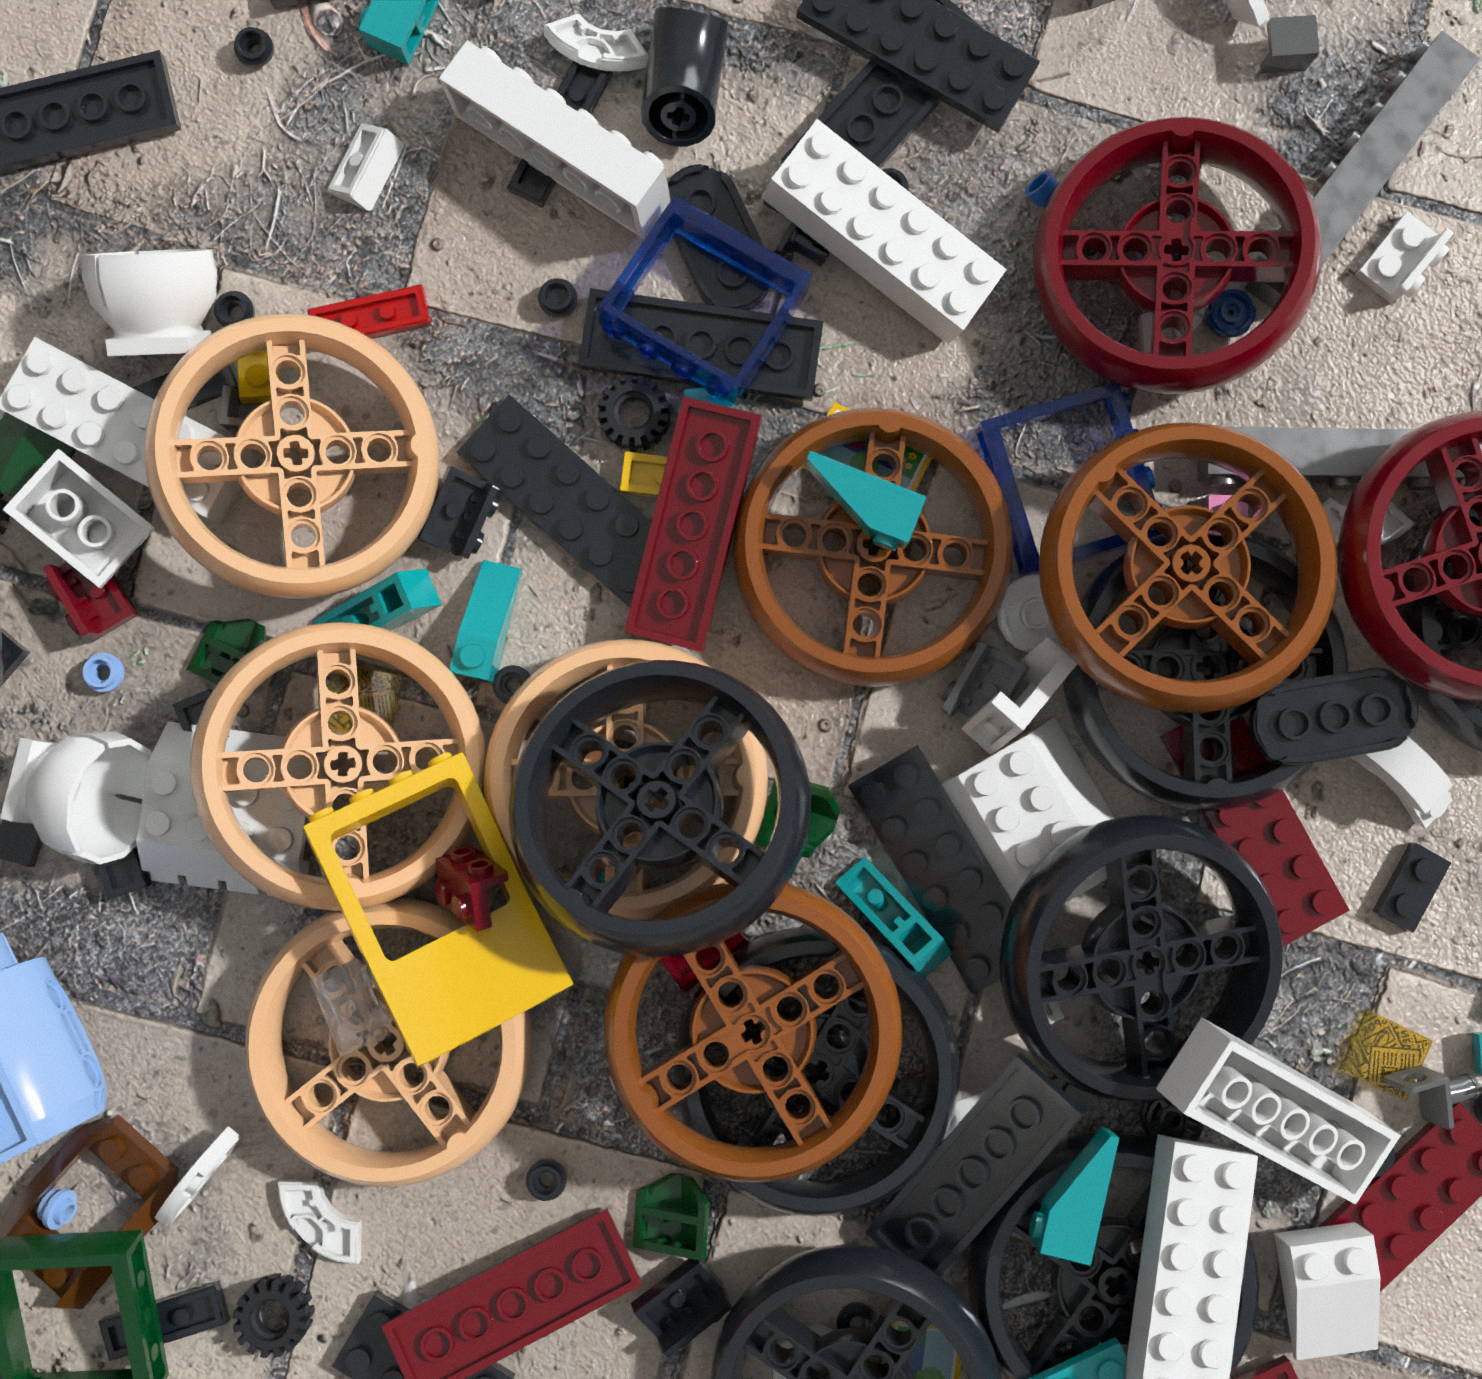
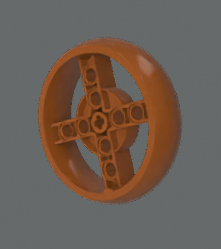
[733,407,1014,687]
[1039,422,1337,713]
[604,882,902,1183]

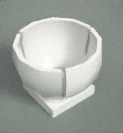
[82,249,217,356]
[0,731,152,864]

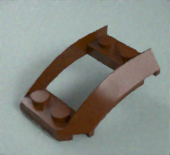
[0,1114,178,1309]

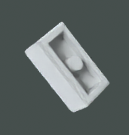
[327,123,404,211]

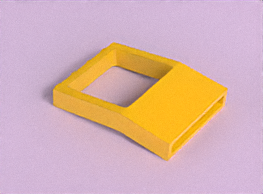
[303,752,573,1068]

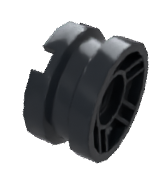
[1139,1099,1204,1141]

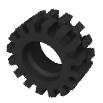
[597,375,670,452]
[232,1273,315,1358]

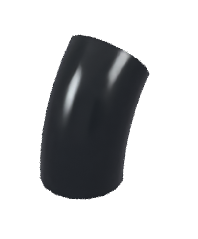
[641,7,729,147]

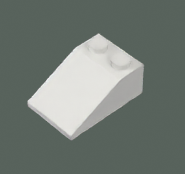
[3,449,155,588]
[1274,1222,1380,1361]

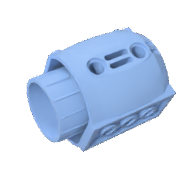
[0,932,107,1164]

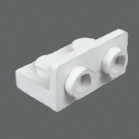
[1354,211,1454,304]

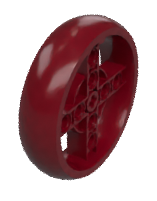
[1033,117,1322,394]
[1338,411,1482,702]

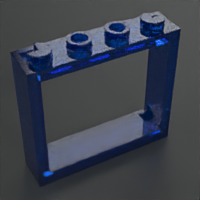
[598,195,812,405]
[975,383,1164,577]

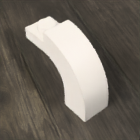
[1349,736,1453,829]

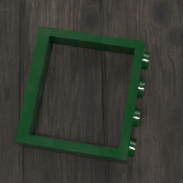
[0,1230,169,1379]

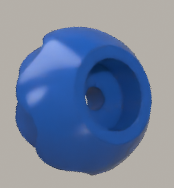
[1205,289,1256,338]

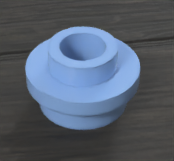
[83,653,125,692]
[37,1188,77,1230]

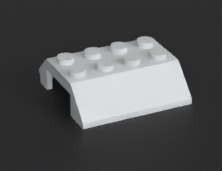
[941,717,1115,904]
[136,721,312,896]

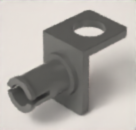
[1384,1065,1480,1130]

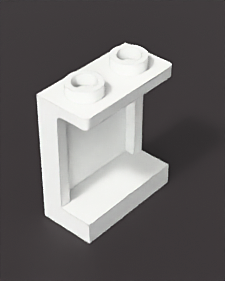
[961,637,1077,755]

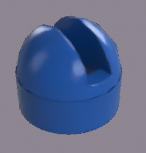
[1025,171,1058,207]

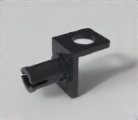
[763,200,830,267]

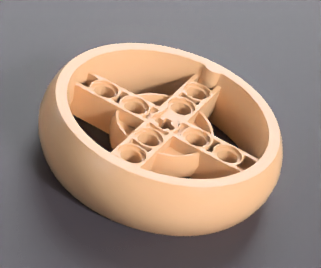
[144,314,440,599]
[190,622,486,911]
[483,639,768,920]
[245,897,533,1187]

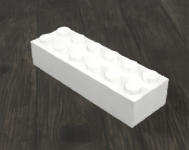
[439,40,671,239]
[761,119,1007,344]
[0,337,258,525]
[1156,1018,1401,1204]
[1124,1134,1258,1379]

